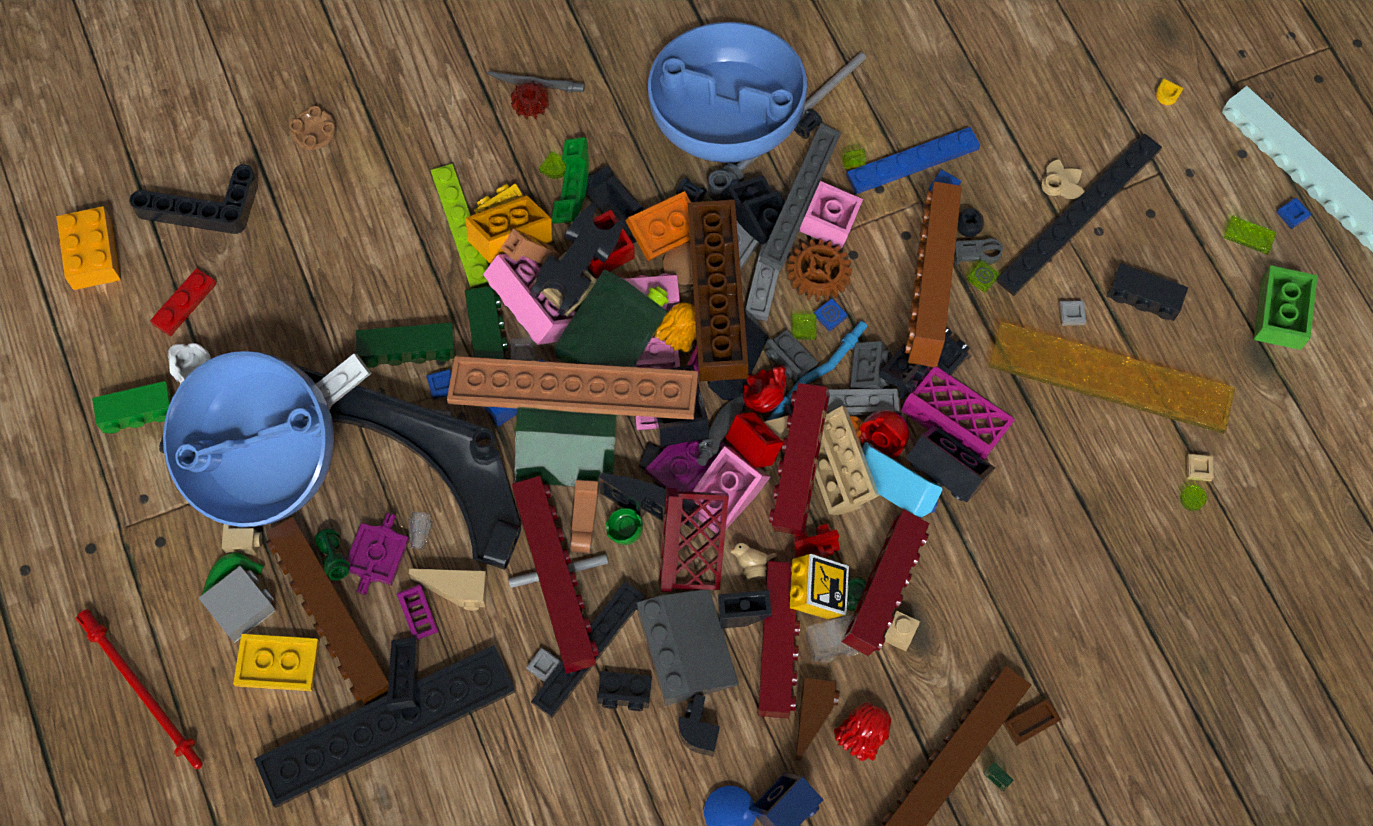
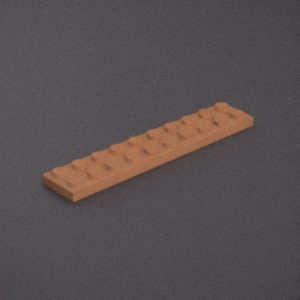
[447,356,698,420]

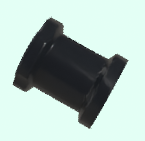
[794,109,823,139]
[676,177,707,202]

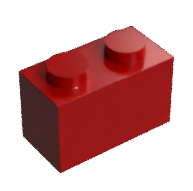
[726,412,784,468]

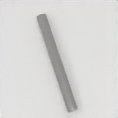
[508,554,608,588]

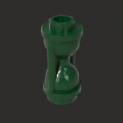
[314,529,350,580]

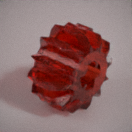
[511,81,549,120]

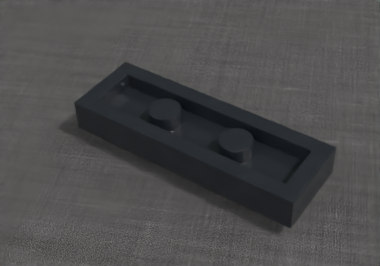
[387,637,419,710]

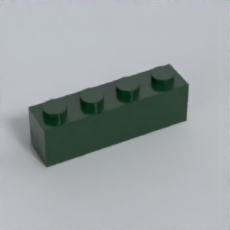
[465,286,510,360]
[356,322,456,368]

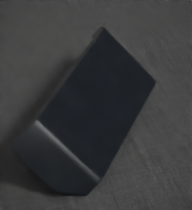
[585,165,645,243]
[707,309,769,401]

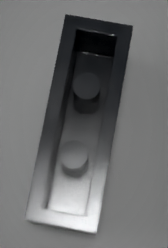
[1107,263,1188,321]

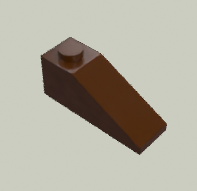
[795,678,840,760]

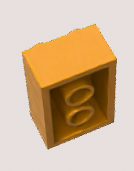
[466,196,552,264]
[56,206,121,290]

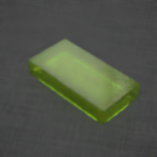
[1223,216,1277,255]

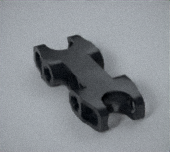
[530,203,625,316]

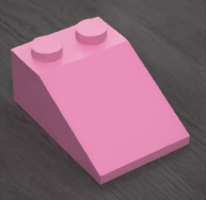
[687,446,771,534]

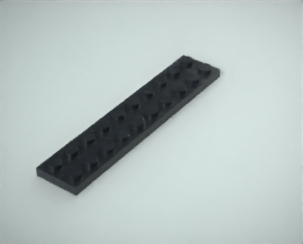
[254,645,516,808]

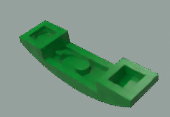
[551,137,589,224]

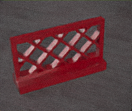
[658,488,729,592]

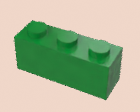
[92,381,173,434]

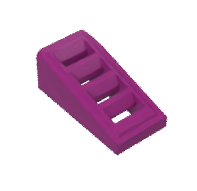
[397,584,438,640]

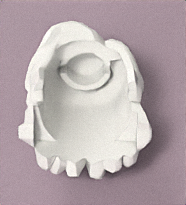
[168,343,211,385]

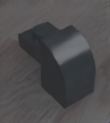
[678,694,720,757]

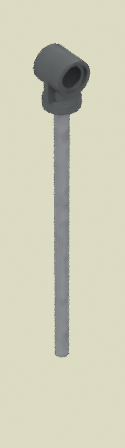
[708,52,866,201]

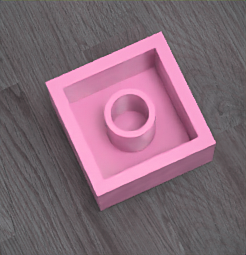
[800,181,863,249]

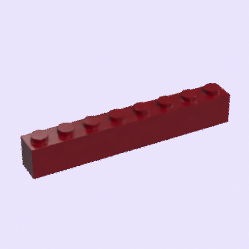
[511,476,599,674]

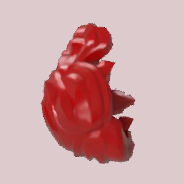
[743,365,787,413]
[834,702,891,761]

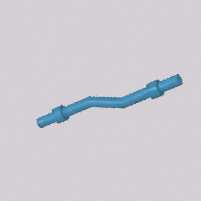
[767,321,867,421]

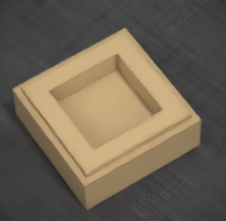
[1186,454,1214,481]

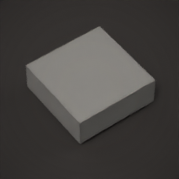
[1059,300,1086,326]
[526,648,561,683]

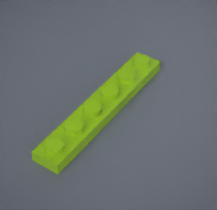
[431,164,490,289]

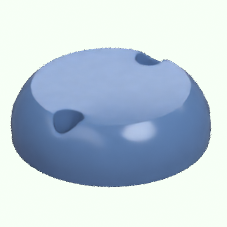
[648,22,807,163]
[163,351,334,527]

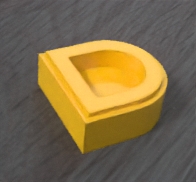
[1156,78,1184,105]

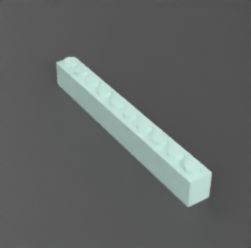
[1222,86,1373,252]

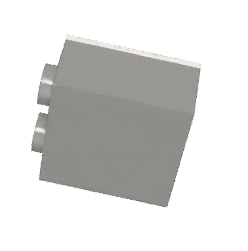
[199,566,276,643]

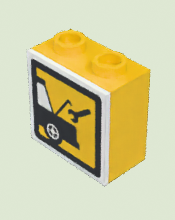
[790,554,849,619]

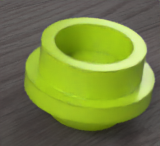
[646,286,669,308]

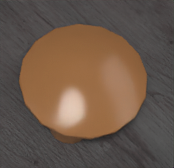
[289,106,336,150]
[663,243,693,285]

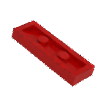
[150,268,216,337]

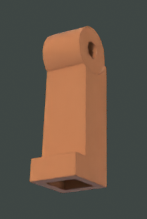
[501,228,562,265]
[571,480,599,553]

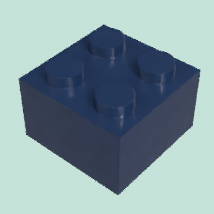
[749,771,823,826]

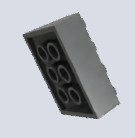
[636,590,739,706]

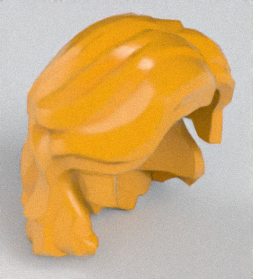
[653,303,697,352]

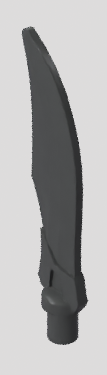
[488,71,585,93]
[697,395,746,466]

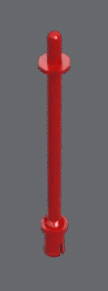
[75,609,203,769]

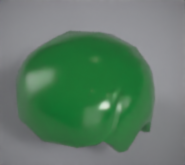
[605,508,643,545]

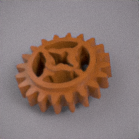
[787,239,852,302]

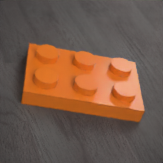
[625,191,691,261]

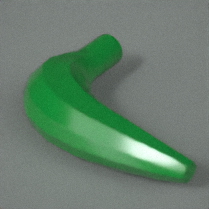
[202,552,264,595]

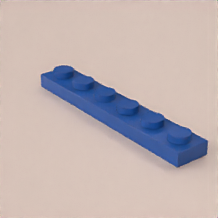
[846,127,980,194]

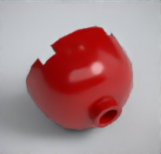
[859,409,909,458]

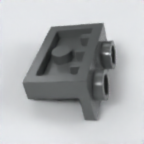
[765,330,818,383]
[851,341,892,389]

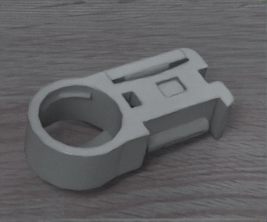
[954,238,1003,265]

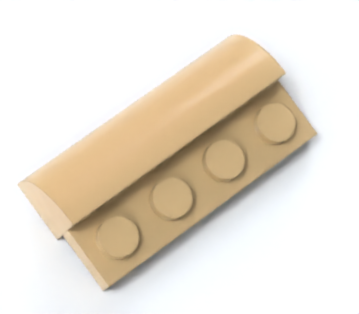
[815,406,880,515]

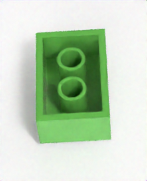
[1254,265,1318,350]

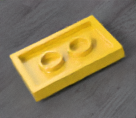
[233,634,320,691]

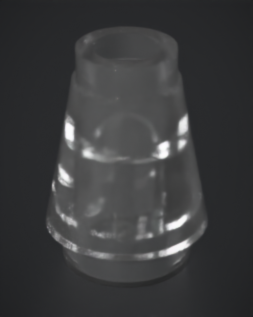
[408,512,433,550]

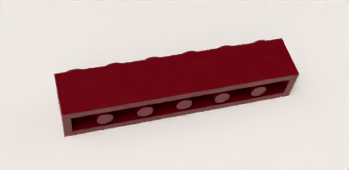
[769,383,830,536]
[841,509,930,656]
[758,561,800,719]

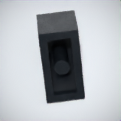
[718,590,772,629]

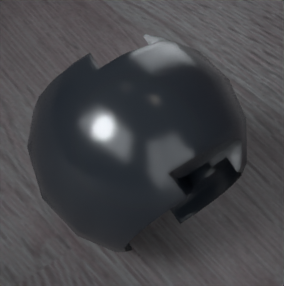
[957,208,984,237]

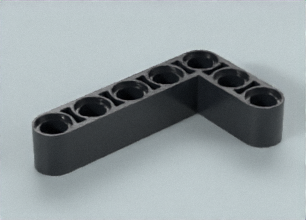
[129,164,258,234]

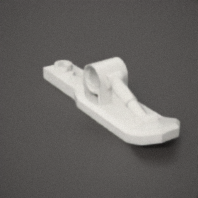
[308,354,372,419]

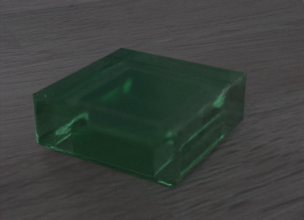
[984,762,1014,791]

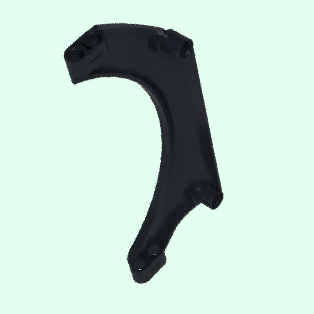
[159,351,521,570]

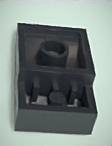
[720,175,800,245]

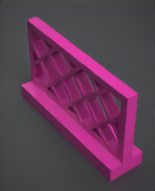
[901,367,1015,460]

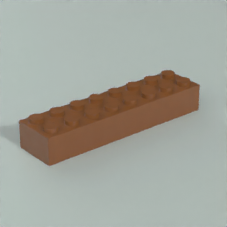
[905,182,962,367]

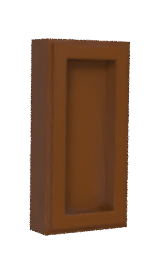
[1003,698,1061,746]

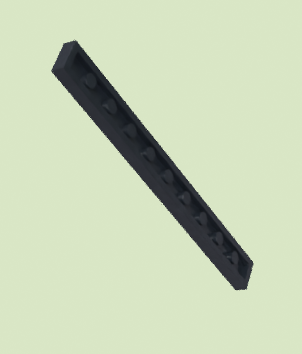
[996,133,1162,296]

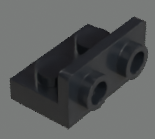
[938,327,972,376]
[879,344,929,399]
[597,671,652,711]

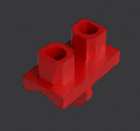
[794,524,840,558]

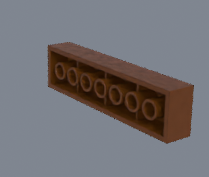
[688,200,748,382]

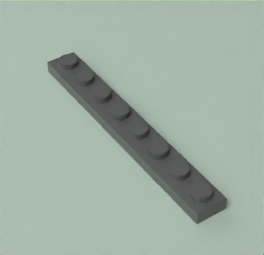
[759,123,841,271]

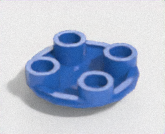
[704,786,755,826]

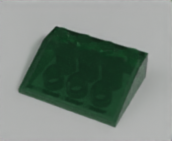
[555,269,667,367]
[514,407,618,488]

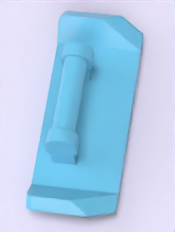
[862,442,942,518]

